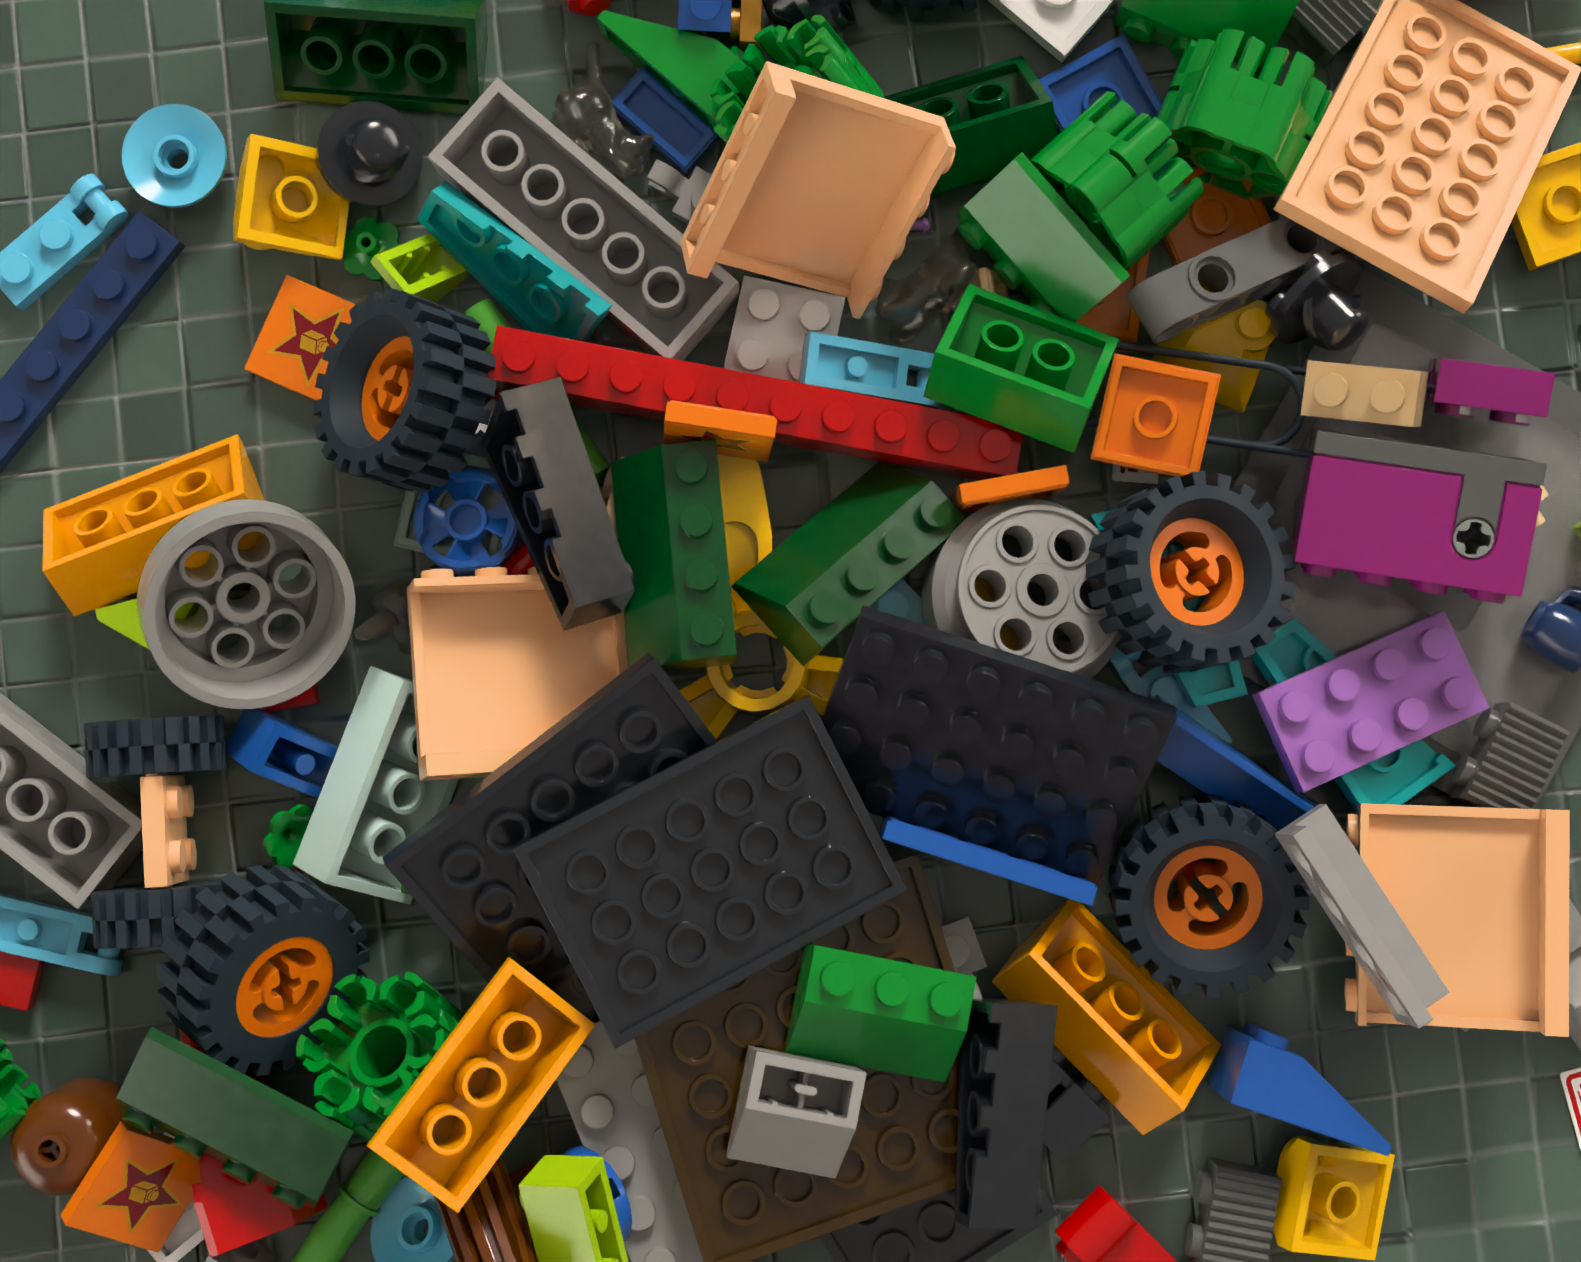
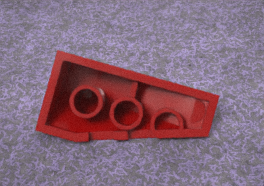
[181,1031,328,1257]

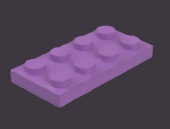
[1252,610,1489,793]

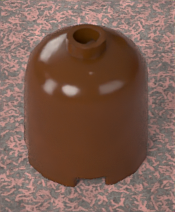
[10,1077,125,1196]

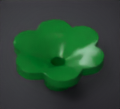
[343,217,399,281]
[263,804,312,869]

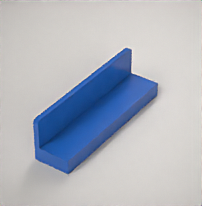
[1154,694,1341,832]

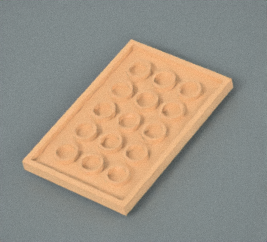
[1273,0,1581,314]

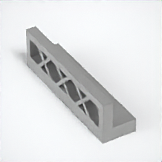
[1275,804,1450,1029]

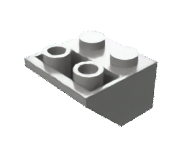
[726,1045,867,1178]

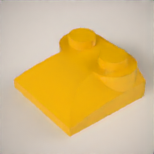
[233,134,349,260]
[1151,283,1275,414]
[1272,1135,1395,1261]

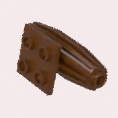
[433,1156,538,1262]

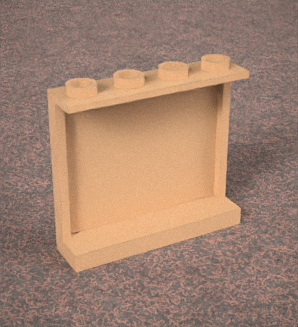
[680,61,956,319]
[407,567,628,781]
[1344,803,1570,1037]

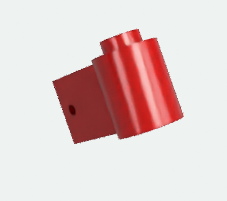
[1054,1184,1178,1262]

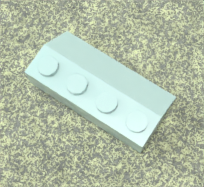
[293,666,459,905]

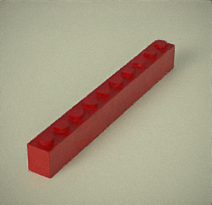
[487,325,1023,481]

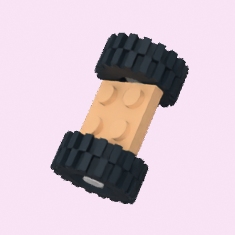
[84,715,227,949]

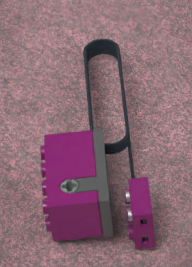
[1086,341,1556,604]

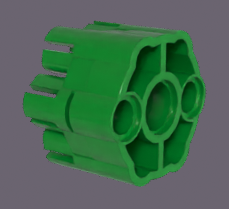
[710,15,884,144]
[1157,29,1333,200]
[1030,91,1204,271]
[296,972,465,1142]

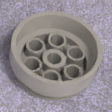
[921,498,1122,679]
[137,499,356,709]

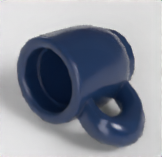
[1520,586,1581,673]

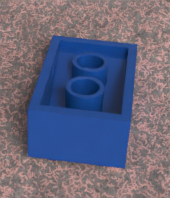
[1208,1021,1392,1156]

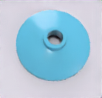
[122,104,227,208]
[370,1176,454,1262]

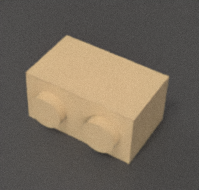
[1300,360,1429,427]

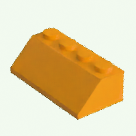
[42,434,265,617]
[992,898,1222,1135]
[366,957,596,1213]

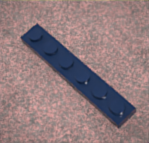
[0,210,186,474]

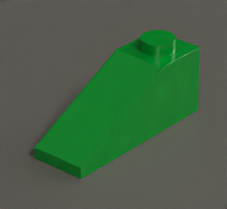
[597,10,757,128]

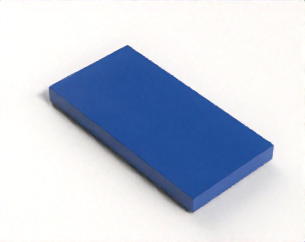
[878,816,1098,906]

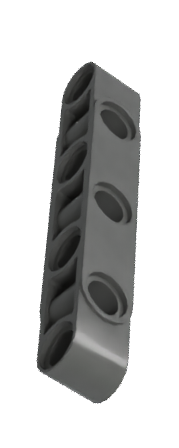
[1127,216,1357,344]

